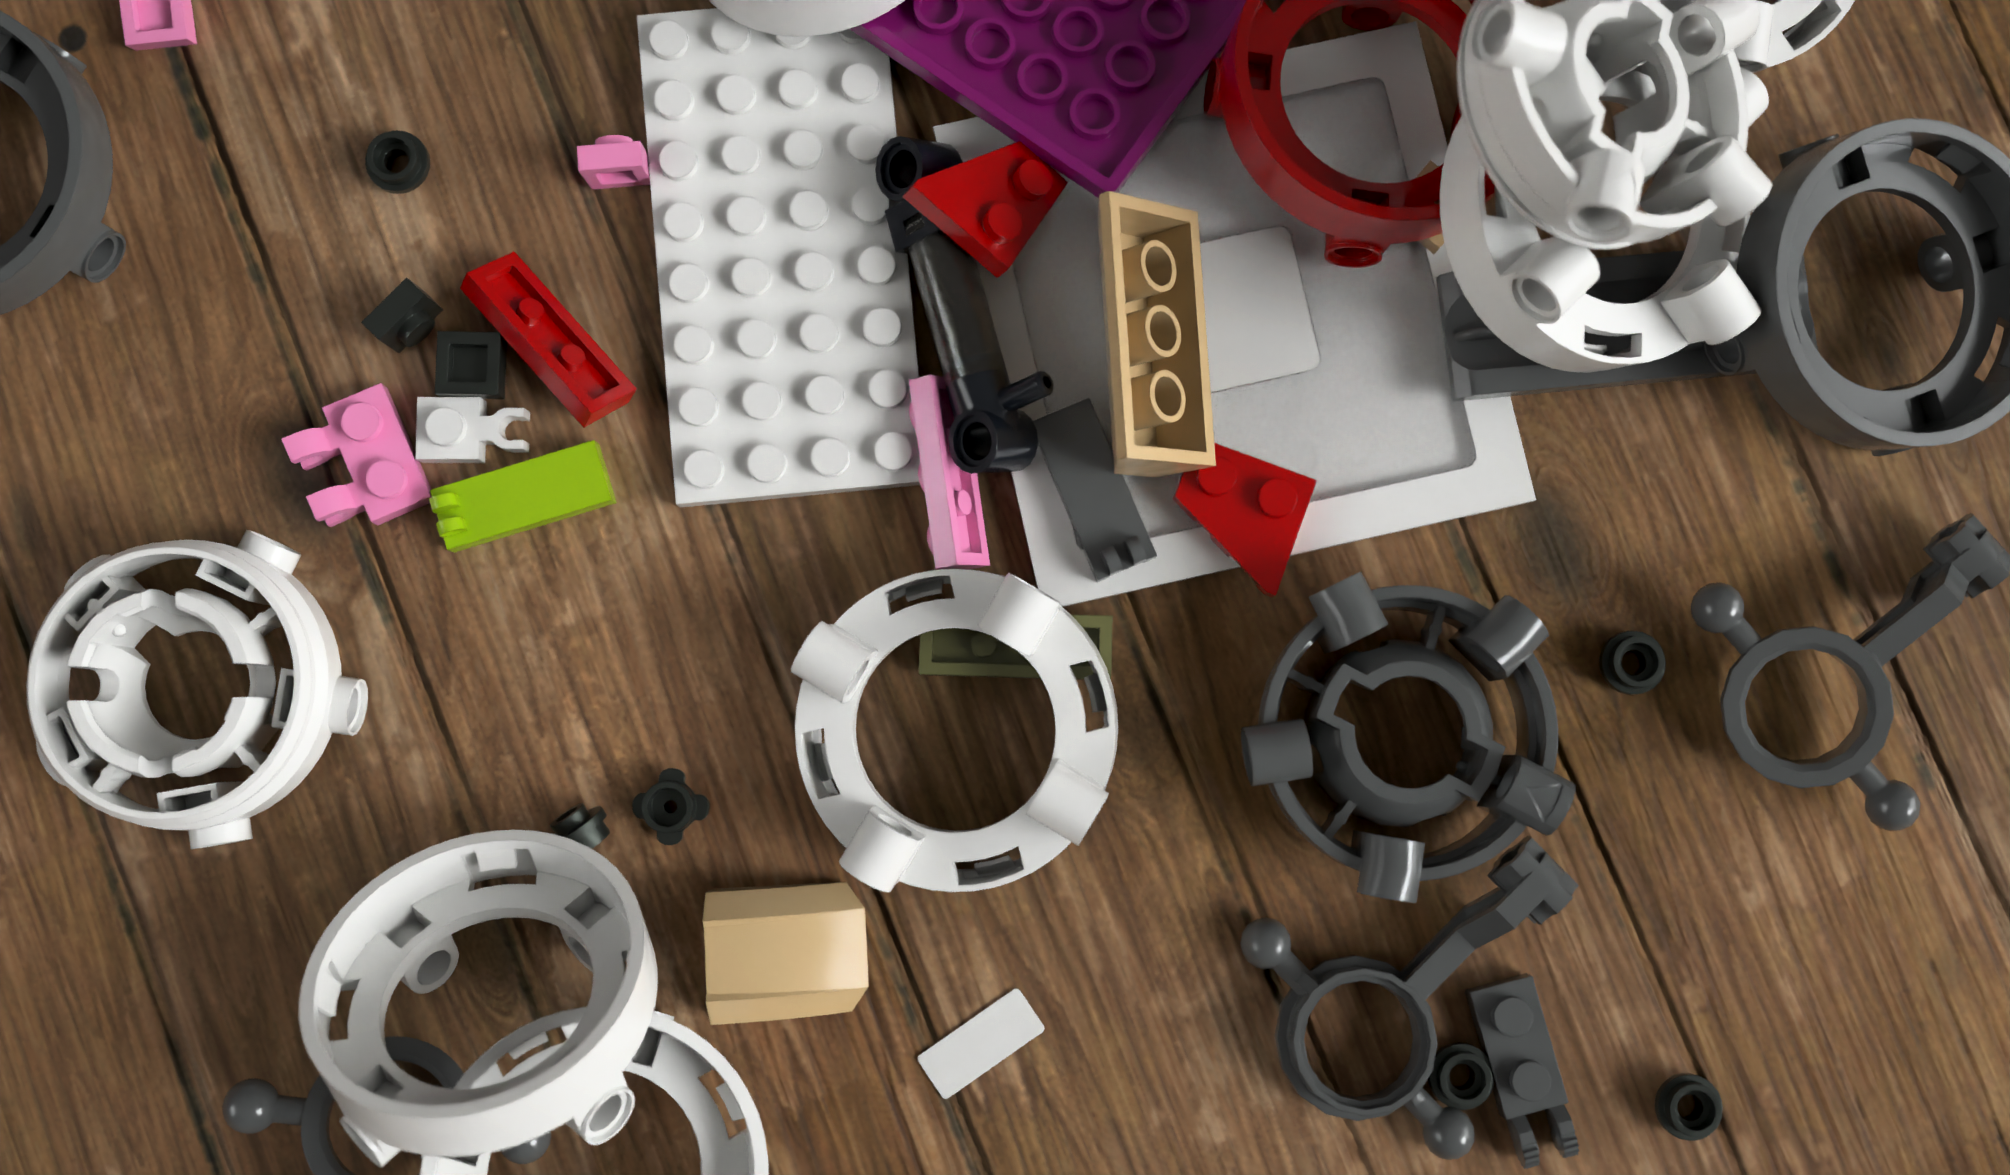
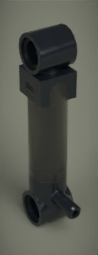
[875,136,1054,474]

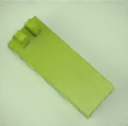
[429,440,617,553]

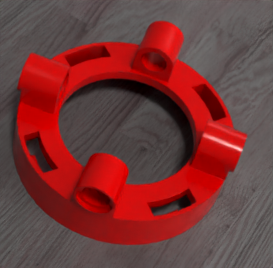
[1203,0,1495,268]

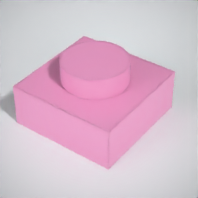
[577,135,650,190]

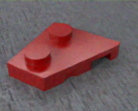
[902,141,1068,278]
[1173,443,1317,597]

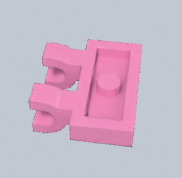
[281,383,432,527]

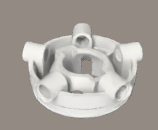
[1457,0,1772,250]
[26,530,368,849]

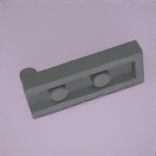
[1033,398,1157,582]

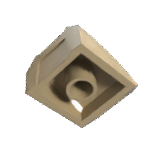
[703,882,869,1025]

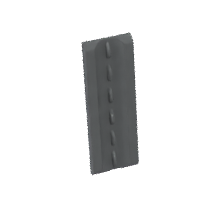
[1436,250,1818,402]

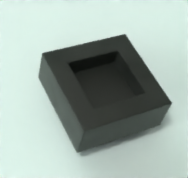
[361,278,443,353]
[435,331,507,399]

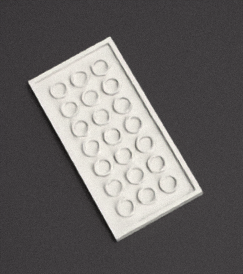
[637,8,920,508]

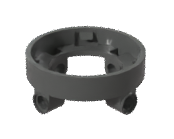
[0,11,126,315]
[1703,118,2010,456]

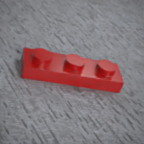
[460,251,637,428]

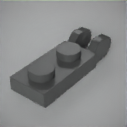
[1465,973,1579,1169]

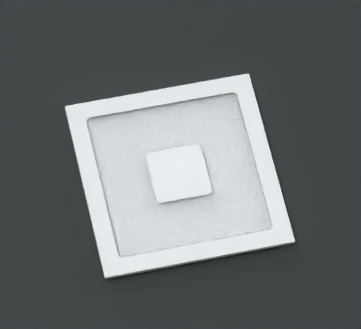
[933,21,1536,607]

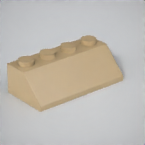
[1098,191,1216,478]

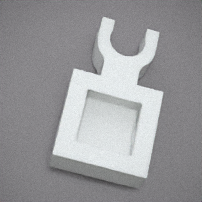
[415,397,530,463]

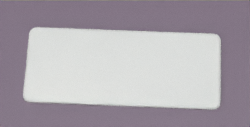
[918,989,1045,1099]

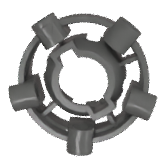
[1241,571,1576,903]

